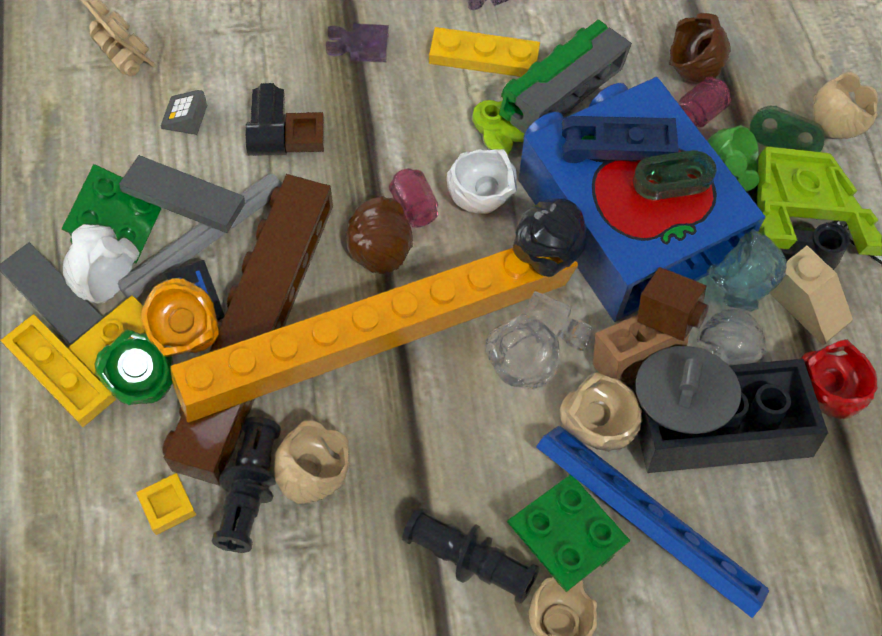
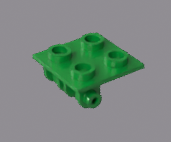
[61,164,161,264]
[507,474,630,592]

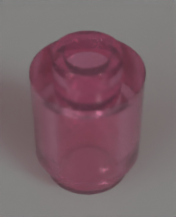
[679,77,731,128]
[389,168,439,228]

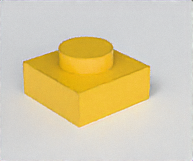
[136,473,197,535]

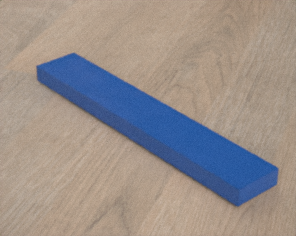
[536,426,769,618]

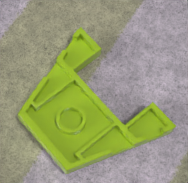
[756,146,882,256]

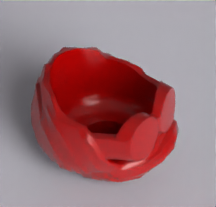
[800,339,878,419]

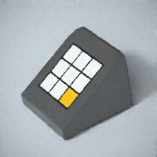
[160,90,208,135]

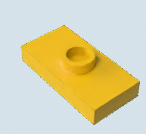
[68,295,146,379]

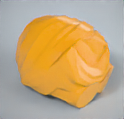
[141,278,219,357]

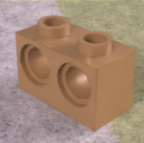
[593,315,690,387]

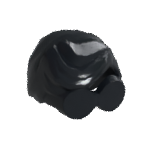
[513,198,587,277]

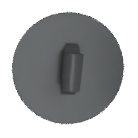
[636,346,741,434]

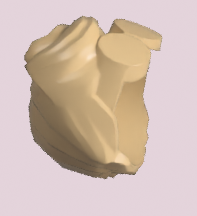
[813,72,878,139]
[560,372,643,452]
[274,421,350,504]

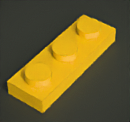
[429,27,540,77]
[0,314,116,428]

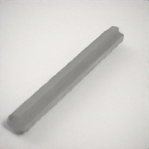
[118,173,282,298]

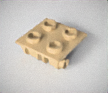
[81,0,156,76]

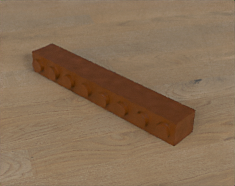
[163,174,333,486]

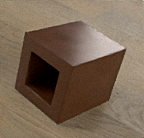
[637,267,709,341]

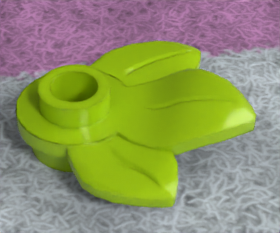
[472,100,524,156]

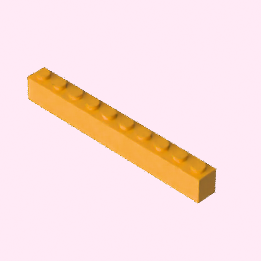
[170,248,578,423]

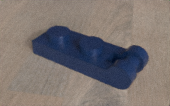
[562,116,679,163]

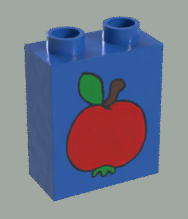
[518,77,765,322]

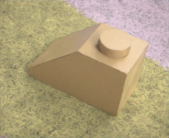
[766,246,853,345]

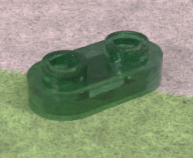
[750,105,825,152]
[633,150,717,200]

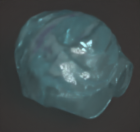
[707,229,787,312]

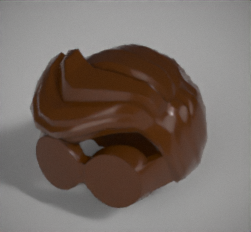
[669,13,731,83]
[346,196,413,275]

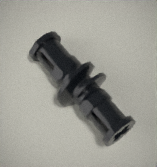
[212,416,281,553]
[402,506,539,604]

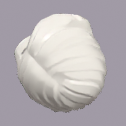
[447,149,517,214]
[63,224,139,304]

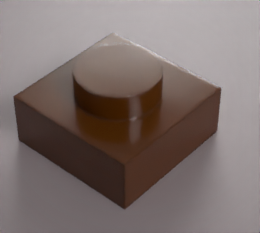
[285,112,324,152]

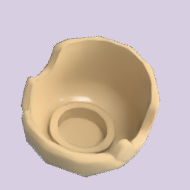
[528,576,597,636]

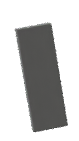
[119,155,245,233]
[0,242,103,345]

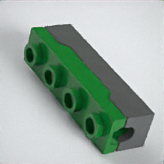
[499,19,632,134]

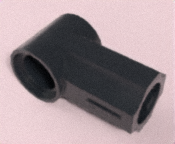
[245,83,287,156]
[763,222,850,270]

